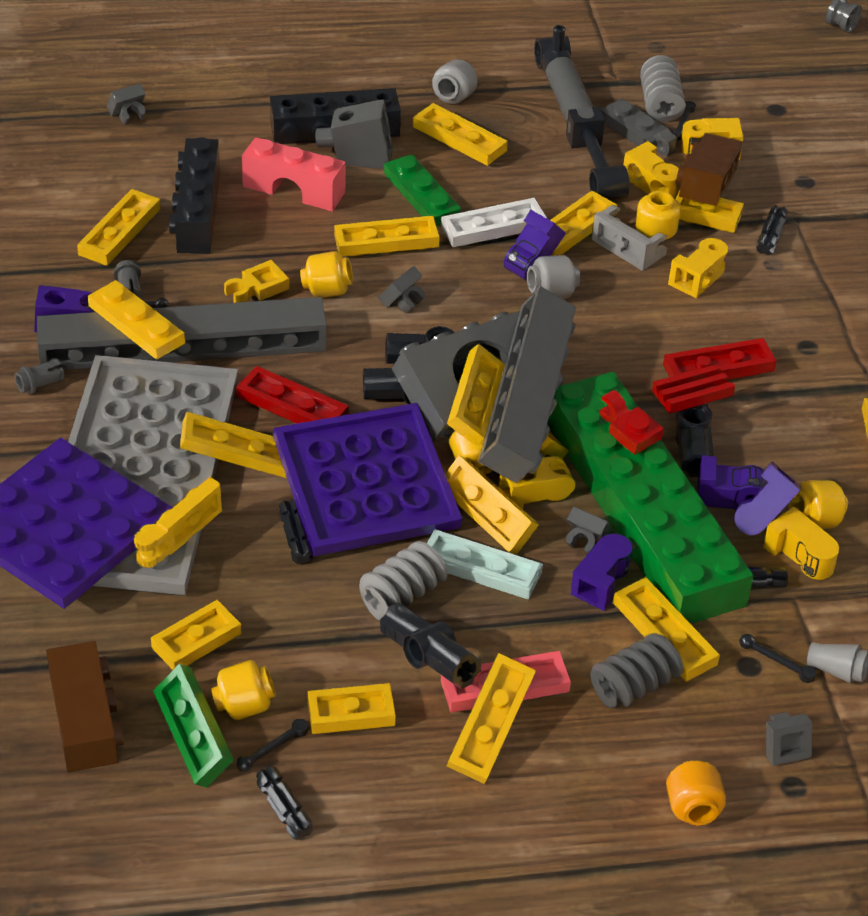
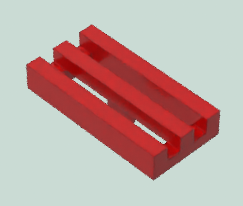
[652,364,735,414]

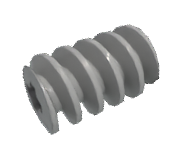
[640,55,686,122]
[359,541,448,621]

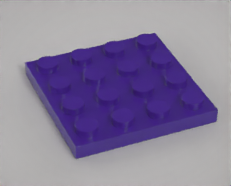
[273,403,462,556]
[0,437,173,609]

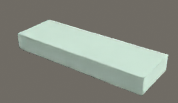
[427,529,543,600]

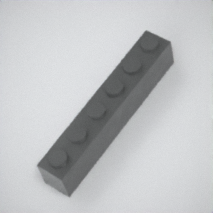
[478,286,576,483]

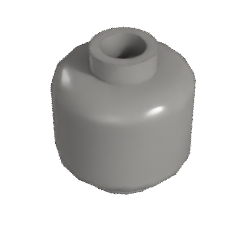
[432,59,478,104]
[527,255,580,300]

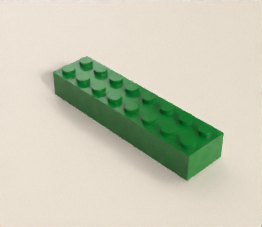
[547,371,754,624]

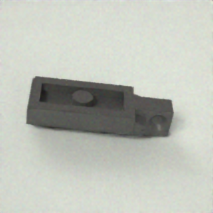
[600,98,677,157]

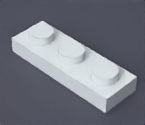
[441,198,547,247]

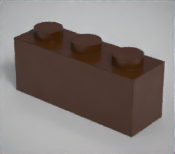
[676,133,743,206]
[46,641,124,773]

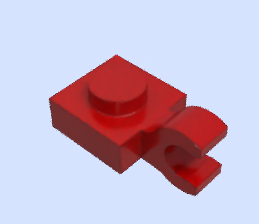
[599,390,664,455]

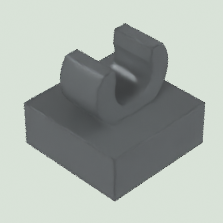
[107,83,145,125]
[378,266,426,313]
[566,506,613,554]
[766,712,812,766]

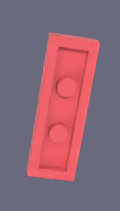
[441,651,571,713]

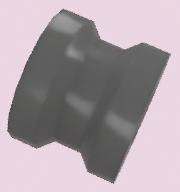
[825,0,862,33]

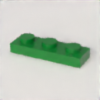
[384,154,461,227]
[153,663,234,788]

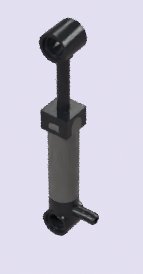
[534,25,630,200]

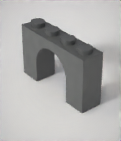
[392,311,564,442]

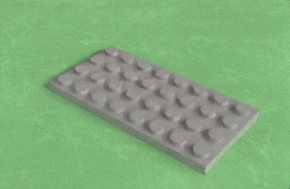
[68,355,238,595]

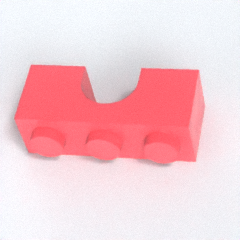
[242,137,346,212]

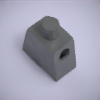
[315,100,393,169]

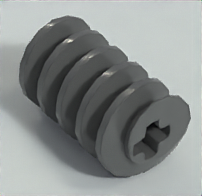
[590,633,684,708]

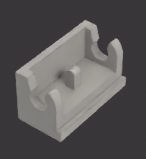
[592,205,667,271]

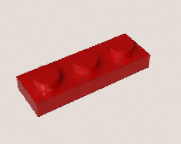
[663,338,777,379]
[236,366,349,424]

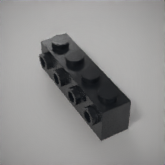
[270,88,401,144]
[169,137,220,254]

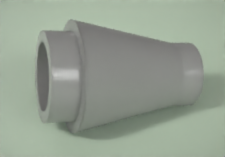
[807,642,868,684]

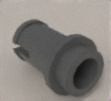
[113,260,142,299]
[14,358,64,394]

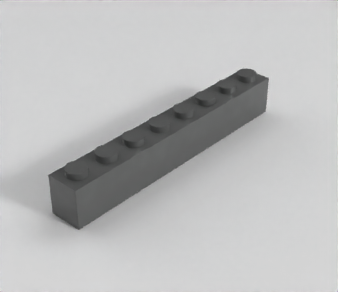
[37,297,326,370]

